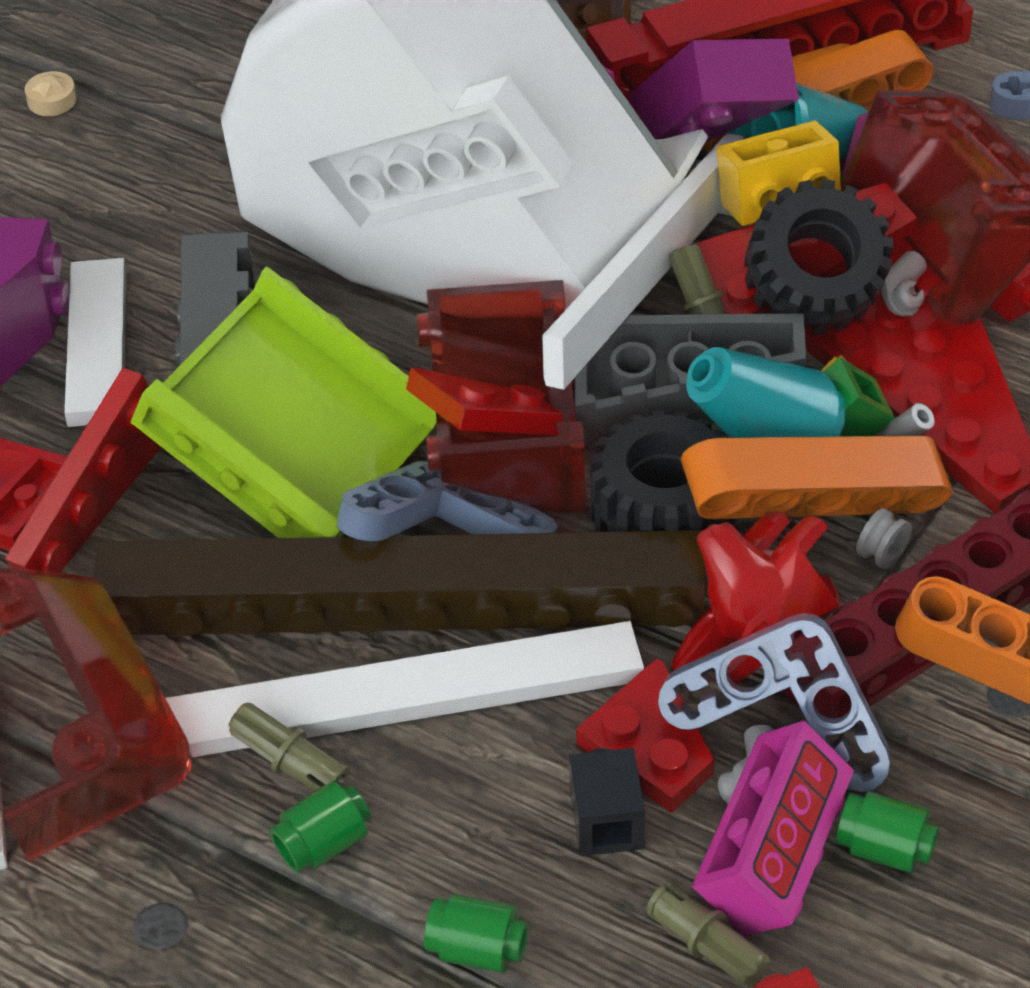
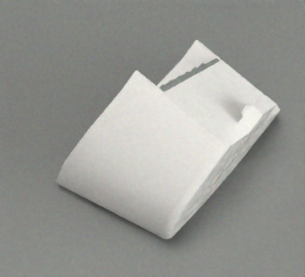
[221,0,708,315]

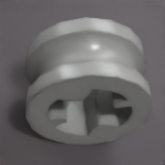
[856,508,912,569]

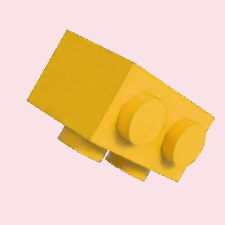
[716,120,841,226]

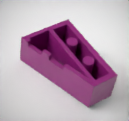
[628,39,799,142]

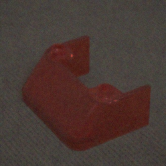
[0,567,193,862]

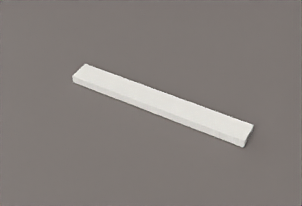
[543,133,744,390]
[141,621,644,764]

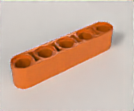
[702,30,934,154]
[680,436,953,519]
[895,576,1030,704]

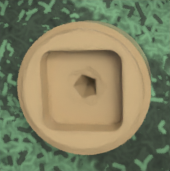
[24,71,77,117]

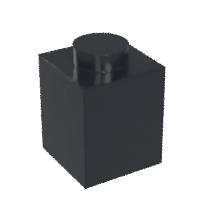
[569,747,645,856]

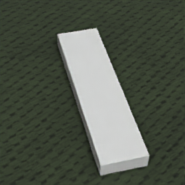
[64,258,127,427]

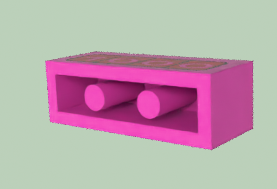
[692,721,854,936]

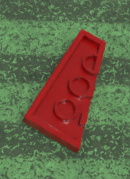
[694,182,917,314]
[5,367,161,595]

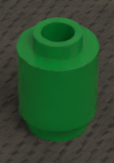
[269,781,371,873]
[836,791,939,874]
[424,894,528,973]

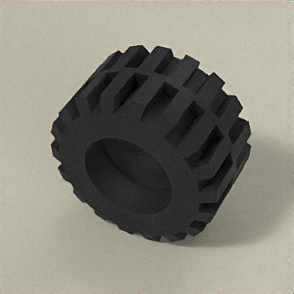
[744,179,894,335]
[590,410,737,532]

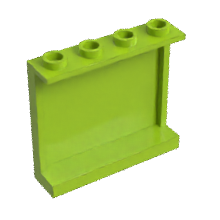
[130,266,441,538]

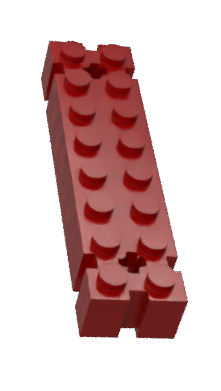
[586,0,973,104]

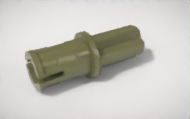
[669,244,726,314]
[228,702,350,792]
[646,880,770,987]

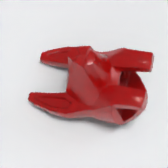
[670,512,842,685]

